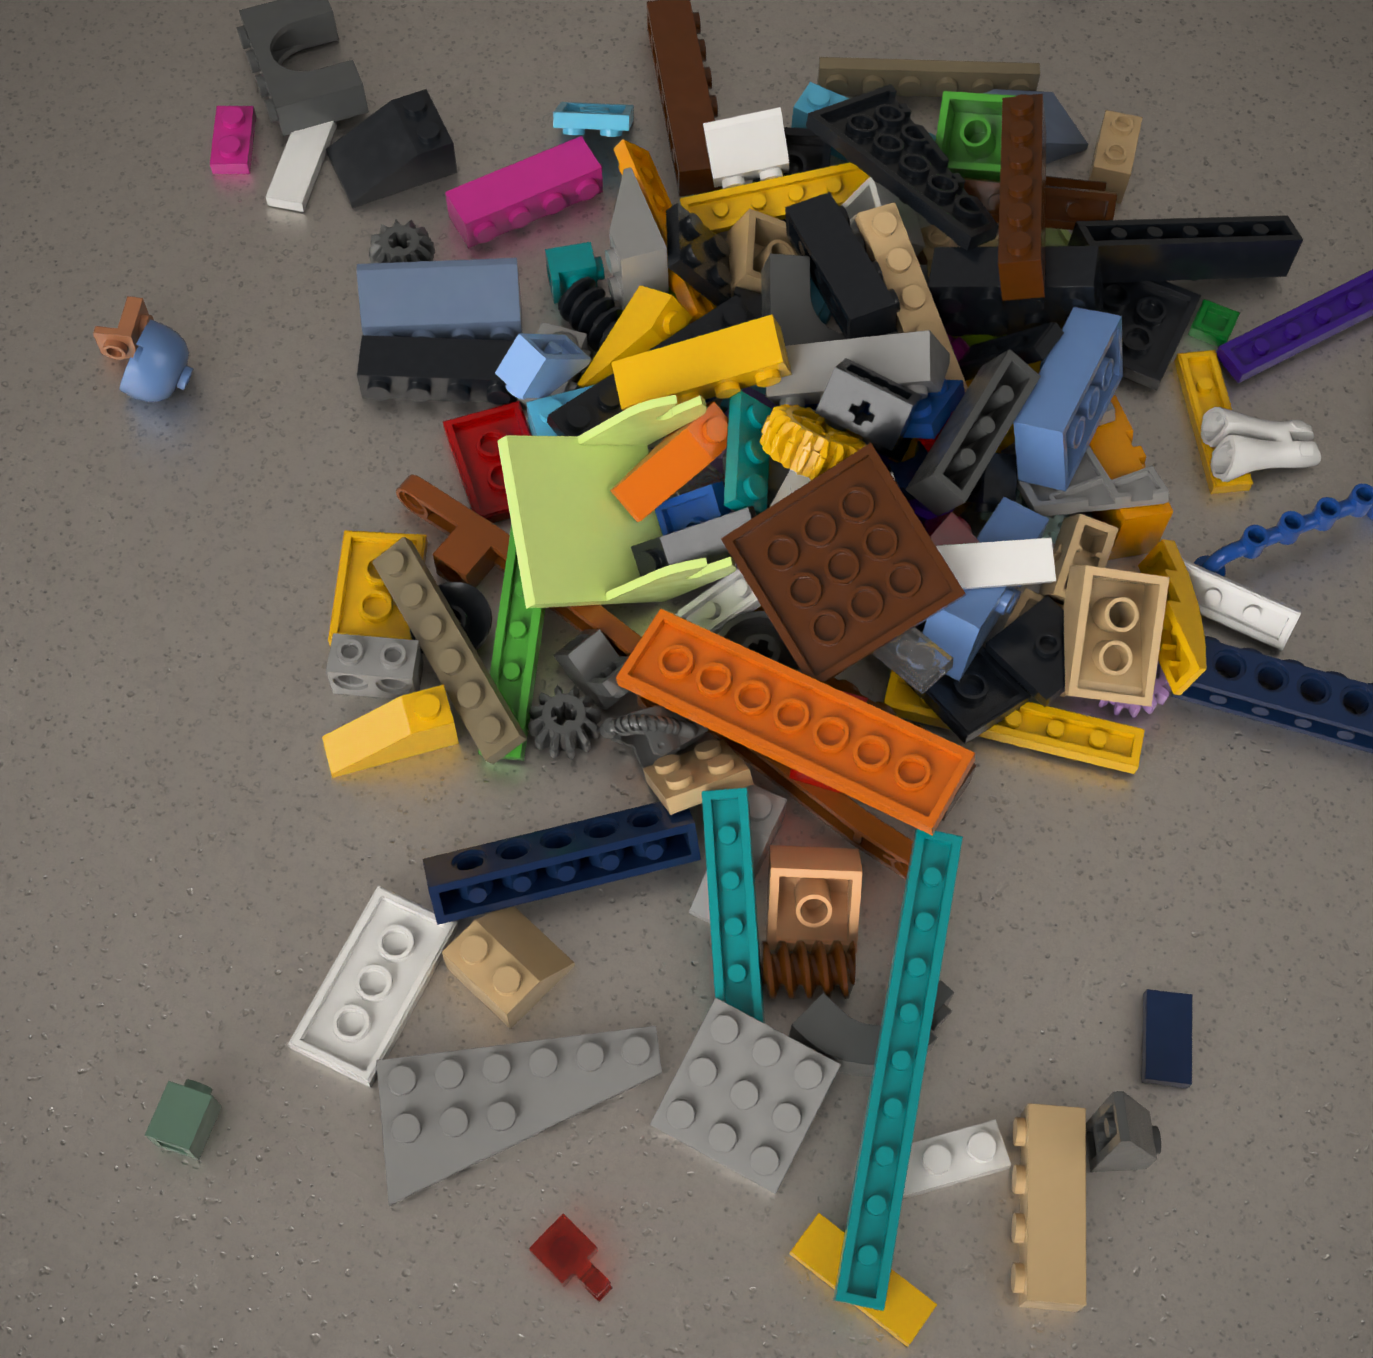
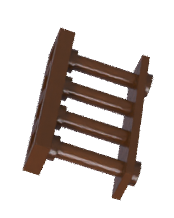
[962,176,1117,230]

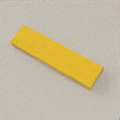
[1174,350,1253,494]

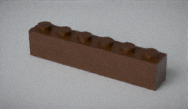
[647,0,723,197]
[998,93,1046,301]

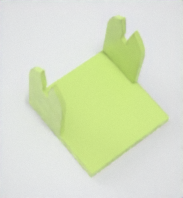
[497,395,736,608]

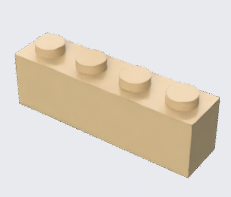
[1011,1103,1087,1312]

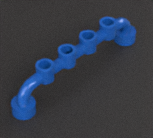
[1194,484,1373,577]

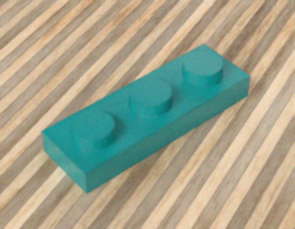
[724,391,771,515]

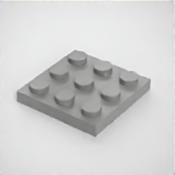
[650,998,841,1194]

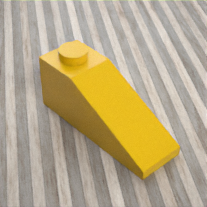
[577,285,693,388]
[322,684,459,778]

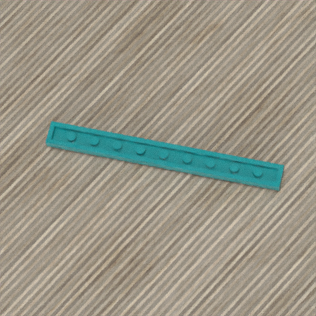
[833,829,963,1311]

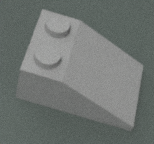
[605,167,669,311]

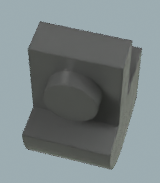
[553,629,629,710]

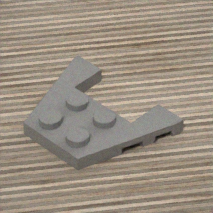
[1001,402,1169,516]

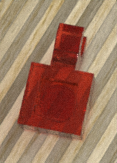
[529,1213,613,1302]

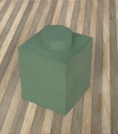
[145,1079,222,1160]

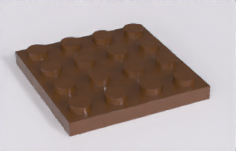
[721,443,966,683]

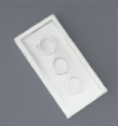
[287,886,459,1088]

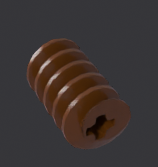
[761,940,856,999]

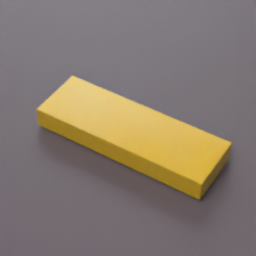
[790,1213,937,1347]

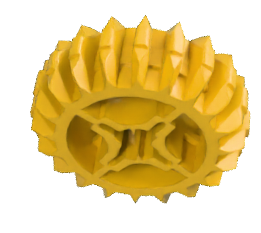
[759,404,876,481]

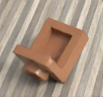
[93,296,154,360]

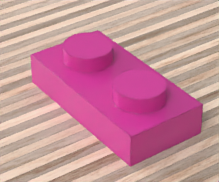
[210,106,256,174]

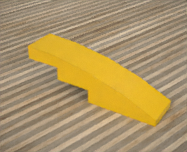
[1138,539,1207,695]

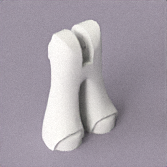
[1201,407,1321,482]

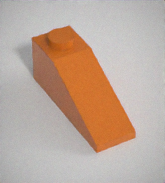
[610,401,728,522]

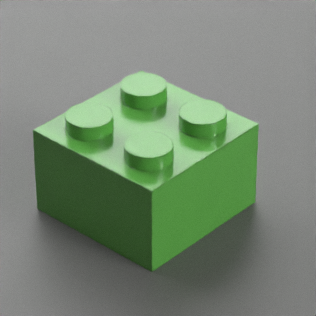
[935,91,1015,181]

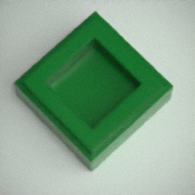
[1188,299,1240,347]

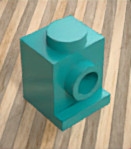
[545,242,605,304]

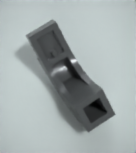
[789,980,954,1076]

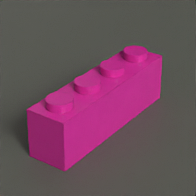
[445,136,603,249]

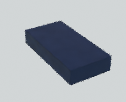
[1142,989,1193,1088]

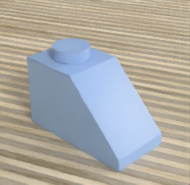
[495,333,592,400]

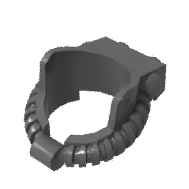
[599,705,708,768]

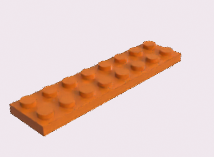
[616,608,975,836]

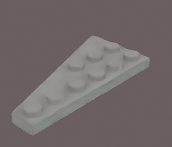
[376,1026,662,1206]

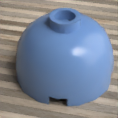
[119,319,194,402]

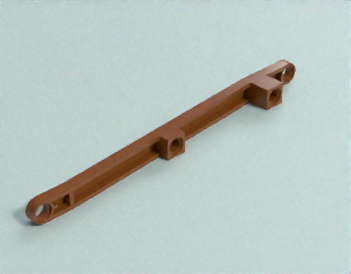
[396,474,913,880]

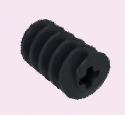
[558,276,623,352]

